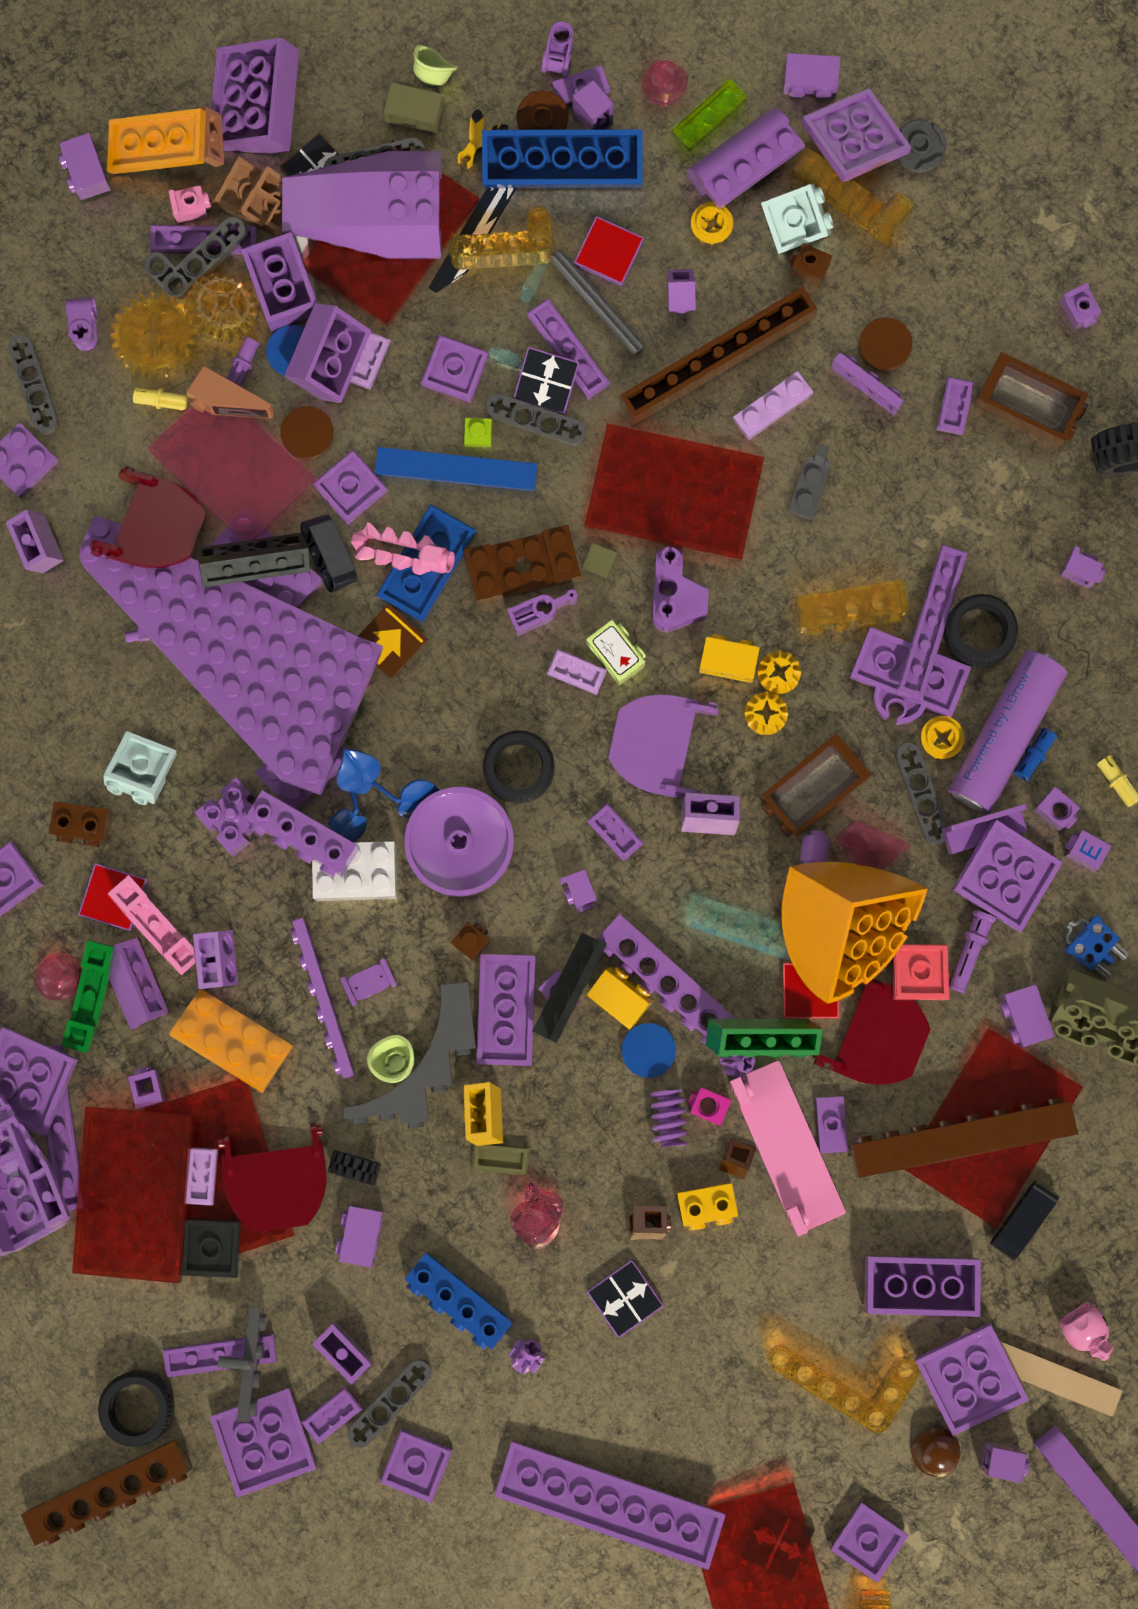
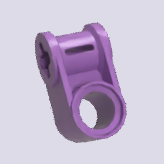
[541,21,574,77]
[65,297,98,351]

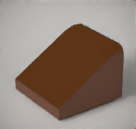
[719,1138,756,1179]

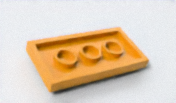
[107,108,206,174]
[170,989,293,1093]

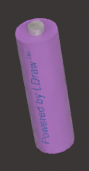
[948,650,1068,814]

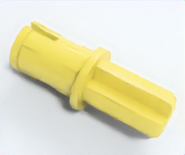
[133,386,188,410]
[1096,755,1138,807]

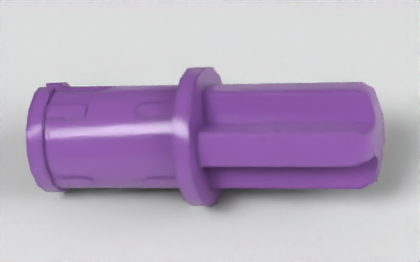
[226,337,259,386]

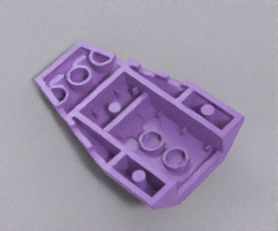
[282,151,442,259]
[0,1092,71,1257]

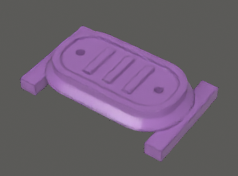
[340,958,397,1006]

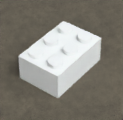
[312,841,398,901]

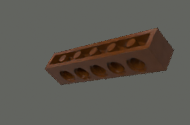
[21,1438,192,1547]

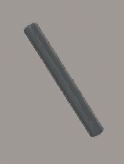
[551,250,644,355]

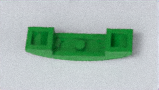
[61,940,114,1053]

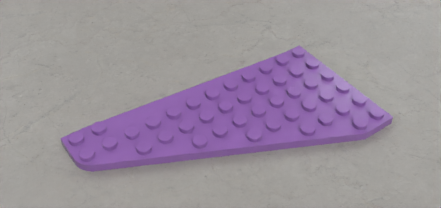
[79,515,383,795]

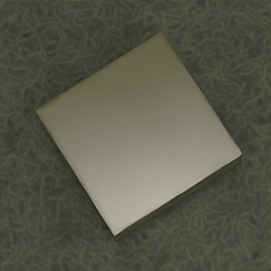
[582,543,617,579]

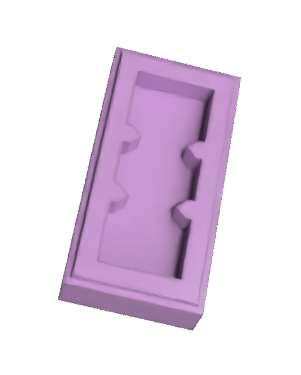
[350,332,391,390]
[547,649,607,695]
[185,1147,218,1205]

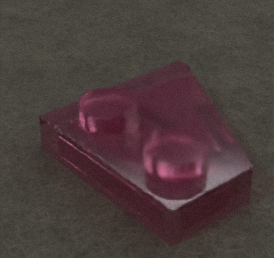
[835,819,911,870]

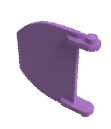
[608,694,719,799]

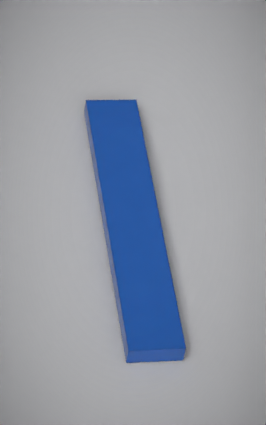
[375,447,538,492]

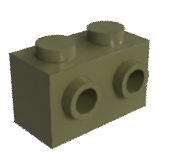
[384,82,444,134]

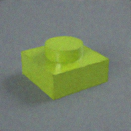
[464,418,492,447]

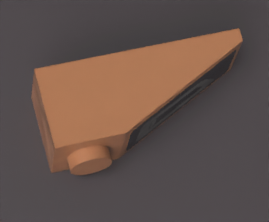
[186,366,275,419]

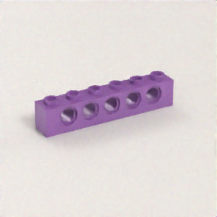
[598,914,736,1044]

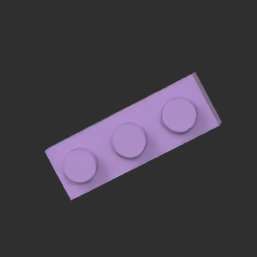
[733,371,813,440]

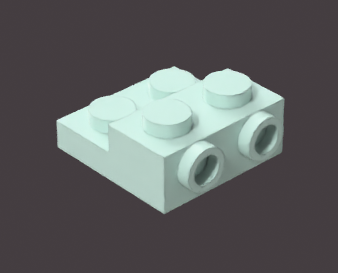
[761,183,834,254]
[104,731,177,805]

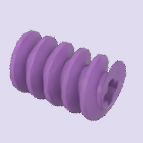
[650,1090,687,1147]

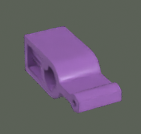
[507,590,578,636]

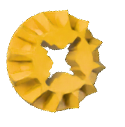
[691,202,733,245]
[758,650,801,694]
[745,691,788,735]
[921,716,964,759]

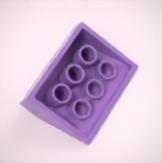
[211,37,299,154]

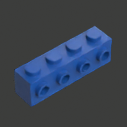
[404,1252,513,1350]

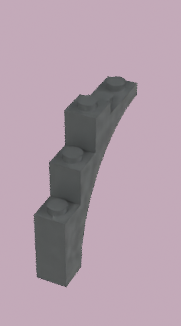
[343,982,477,1129]

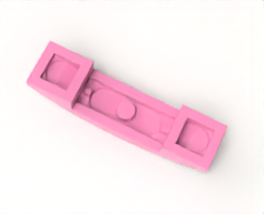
[108,875,196,975]

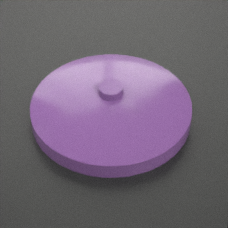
[404,787,514,897]

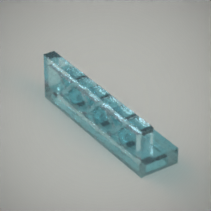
[684,895,790,962]

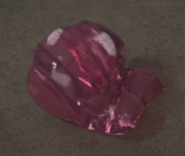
[510,1182,563,1249]

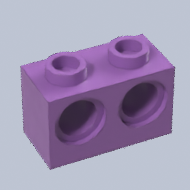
[193,930,238,989]

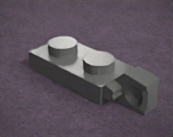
[787,443,831,521]

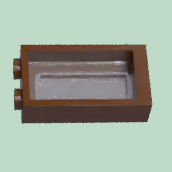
[974,352,1089,448]
[760,733,872,840]

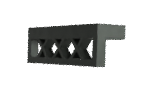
[196,532,310,587]
[532,932,607,1044]

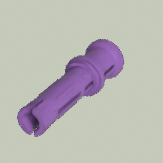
[949,910,997,994]

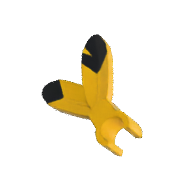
[458,109,509,169]

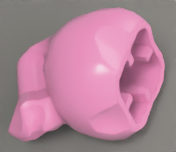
[1060,1302,1114,1361]

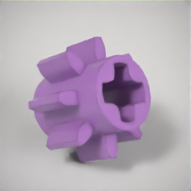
[720,1055,755,1078]
[508,1339,545,1374]

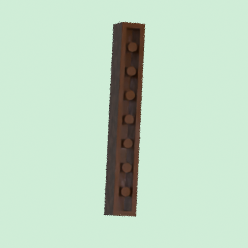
[619,287,817,426]
[850,1097,1078,1178]

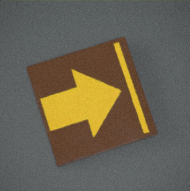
[358,604,428,680]

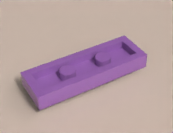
[831,353,904,416]

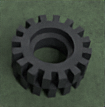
[327,1150,381,1185]

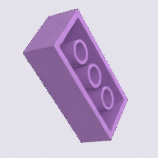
[864,1255,981,1317]

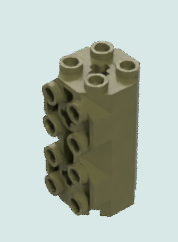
[1048,969,1138,1067]

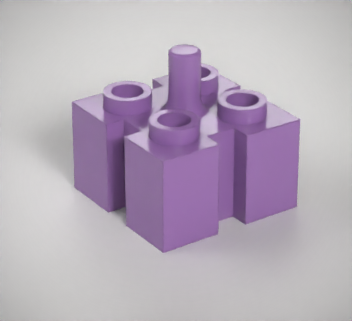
[194,777,259,857]

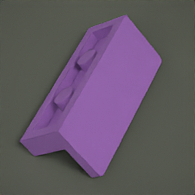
[941,804,1027,855]
[110,938,169,1029]

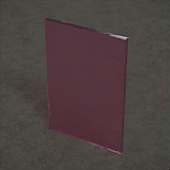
[147,407,317,541]

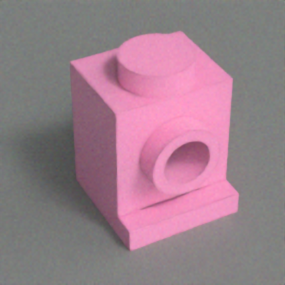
[169,186,211,224]

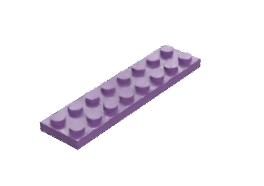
[495,1441,726,1570]

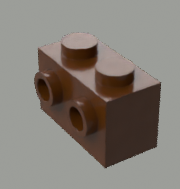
[49,802,113,848]

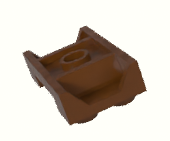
[464,524,581,605]

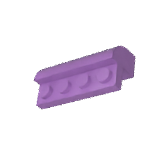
[687,107,805,210]

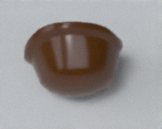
[912,1428,961,1477]

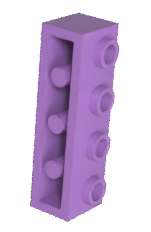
[245,790,359,877]

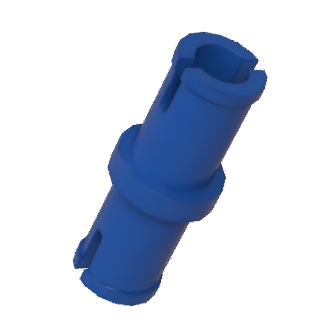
[1014,727,1057,782]

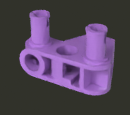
[653,547,709,632]

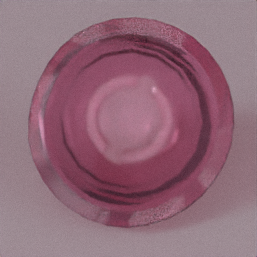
[642,59,688,106]
[35,953,82,1000]

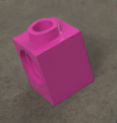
[687,1087,732,1126]

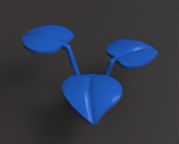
[327,749,440,842]

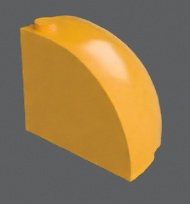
[781,862,928,1004]

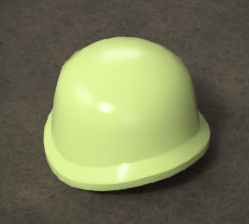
[413,45,458,86]
[367,1035,414,1083]

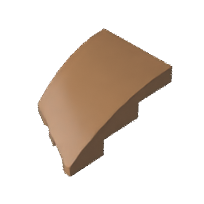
[212,156,286,237]

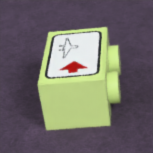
[586,620,646,686]

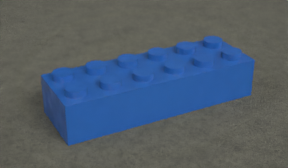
[482,130,643,189]

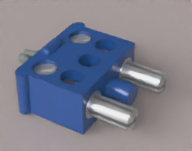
[1062,916,1129,980]

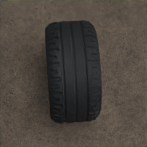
[944,594,1018,668]
[483,730,555,804]
[98,1370,175,1447]

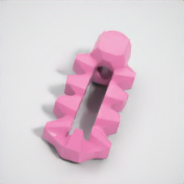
[351,522,455,575]

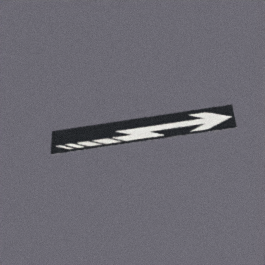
[428,188,517,293]

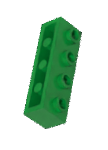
[705,1018,823,1057]

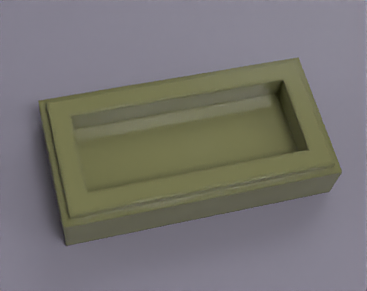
[472,1144,530,1176]

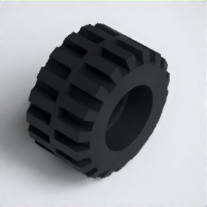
[1091,423,1138,476]

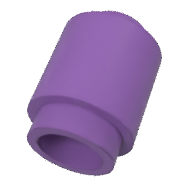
[800,830,830,864]

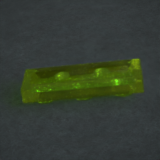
[671,78,748,152]

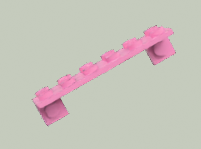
[729,1061,846,1236]

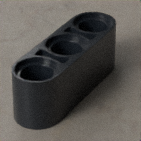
[300,514,358,593]
[990,1179,1060,1261]

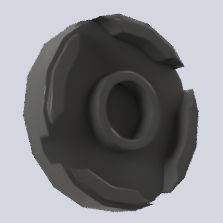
[896,119,947,173]

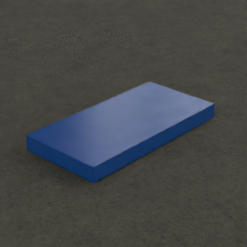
[376,504,477,623]

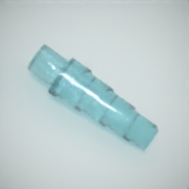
[519,256,549,303]
[489,347,525,370]

